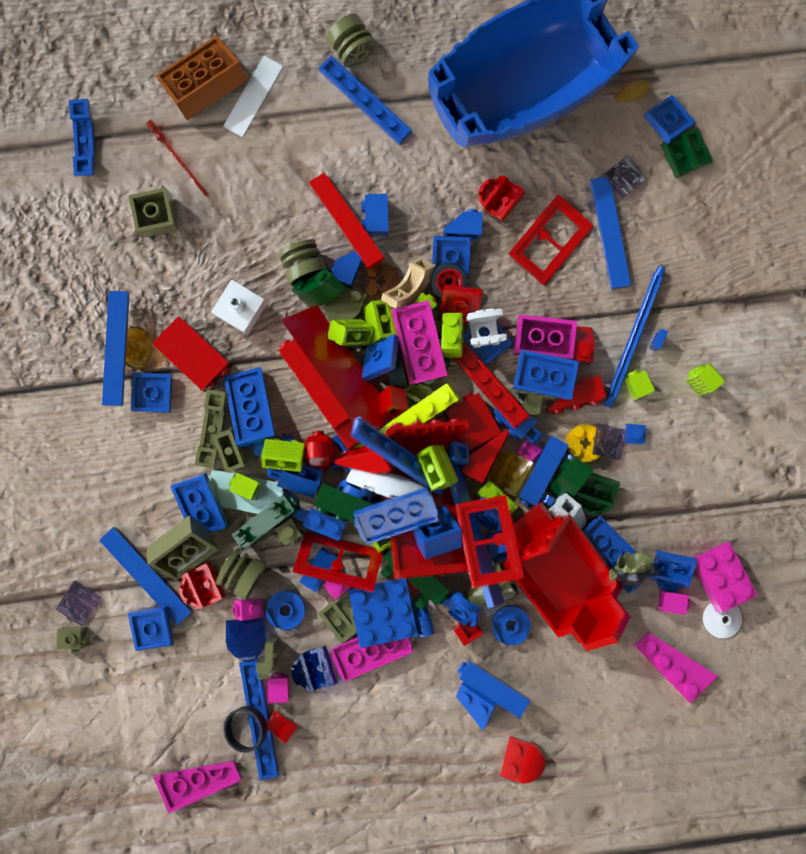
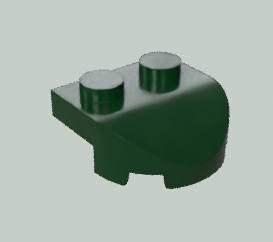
[575,473,620,516]

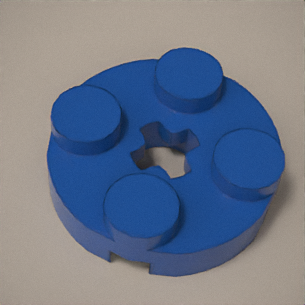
[338,479,376,504]
[475,497,502,533]
[266,590,305,630]
[443,591,481,627]
[491,605,531,646]

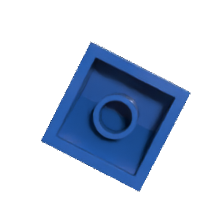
[412,506,462,560]

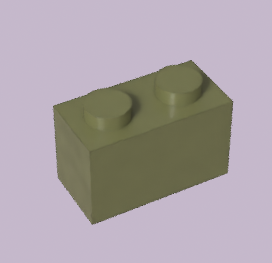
[212,428,249,473]

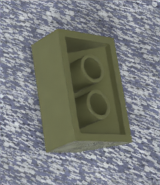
[146,515,219,581]

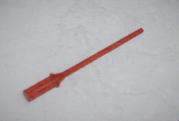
[146,120,208,196]

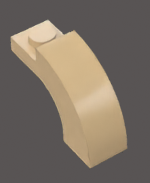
[381,257,436,309]

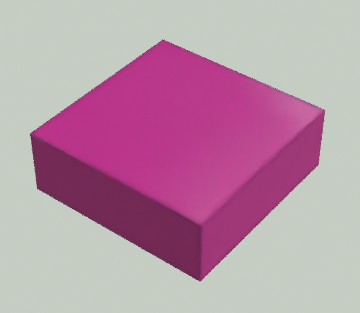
[516,440,543,464]

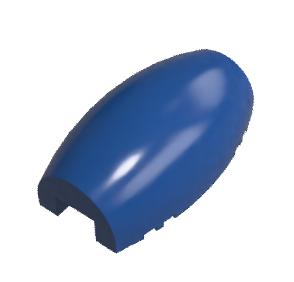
[428,0,639,147]

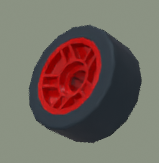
[431,263,467,298]
[388,352,409,389]

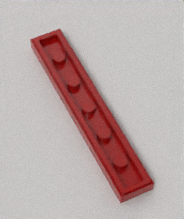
[309,172,384,270]
[441,341,530,429]

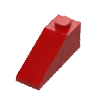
[461,430,509,485]
[334,446,395,474]

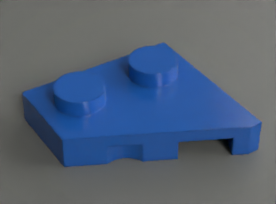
[456,682,497,730]

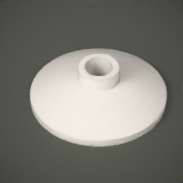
[703,603,742,638]

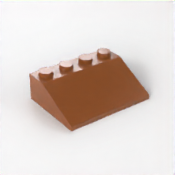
[155,35,249,120]

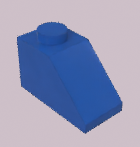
[443,209,483,240]
[329,251,363,288]
[299,548,338,593]

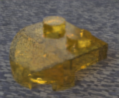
[126,326,153,372]
[489,451,536,498]

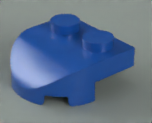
[651,550,696,592]

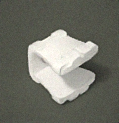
[467,309,507,348]

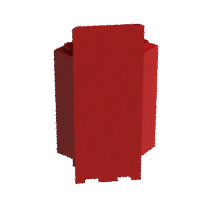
[278,305,394,450]
[500,502,631,651]

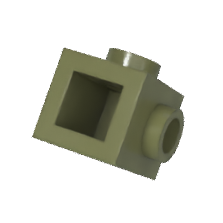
[274,518,304,546]
[56,626,89,653]

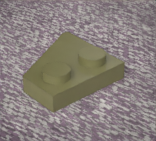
[318,590,357,644]

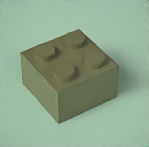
[129,188,179,238]

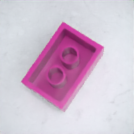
[513,314,577,360]
[691,541,758,612]

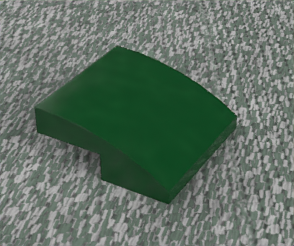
[660,128,713,178]

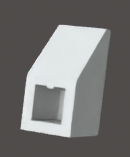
[548,493,587,530]

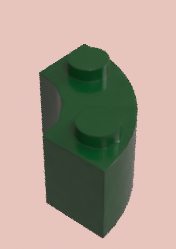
[291,268,347,307]
[546,456,594,498]

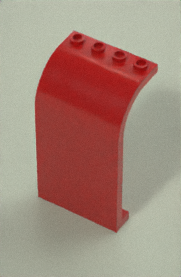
[385,418,469,580]

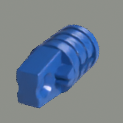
[411,602,435,638]

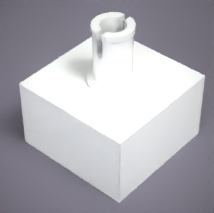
[211,280,267,336]

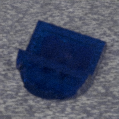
[226,618,267,661]
[291,645,338,692]

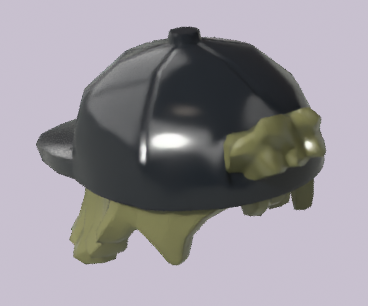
[609,551,660,586]

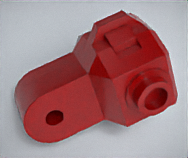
[304,431,339,472]

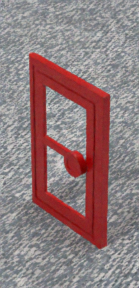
[508,194,594,286]
[455,495,524,588]
[292,531,384,592]

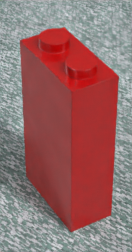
[152,316,232,393]

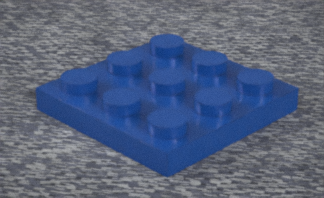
[348,579,418,648]

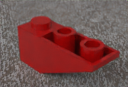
[547,375,606,415]

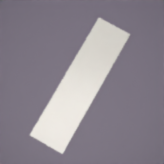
[223,56,283,137]

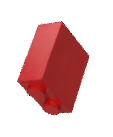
[444,392,501,451]

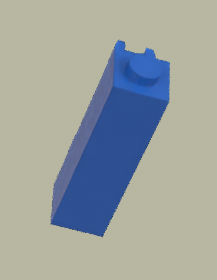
[517,436,573,508]
[457,659,530,718]

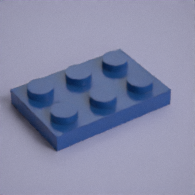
[513,350,579,400]
[170,472,229,533]

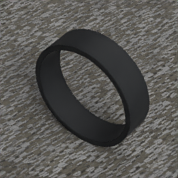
[223,706,268,753]

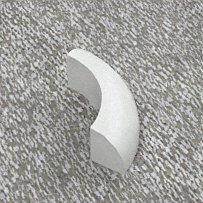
[346,469,425,498]

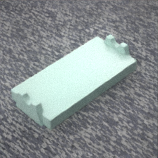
[209,469,285,514]

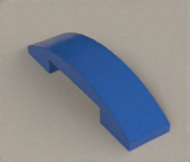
[69,99,95,177]

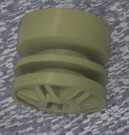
[326,14,377,67]
[278,239,327,287]
[216,548,266,600]

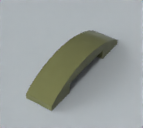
[195,389,226,469]

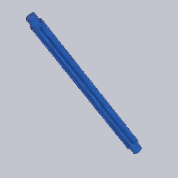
[604,266,665,409]

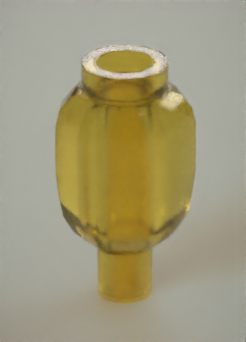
[614,80,649,103]

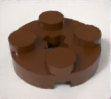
[363,263,400,301]

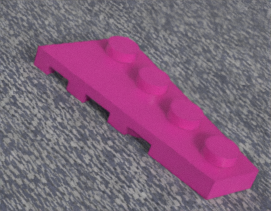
[634,632,718,703]
[153,760,242,814]

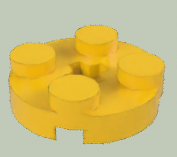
[565,424,605,462]

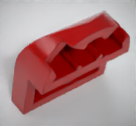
[478,175,525,222]
[179,562,226,609]
[500,736,546,784]

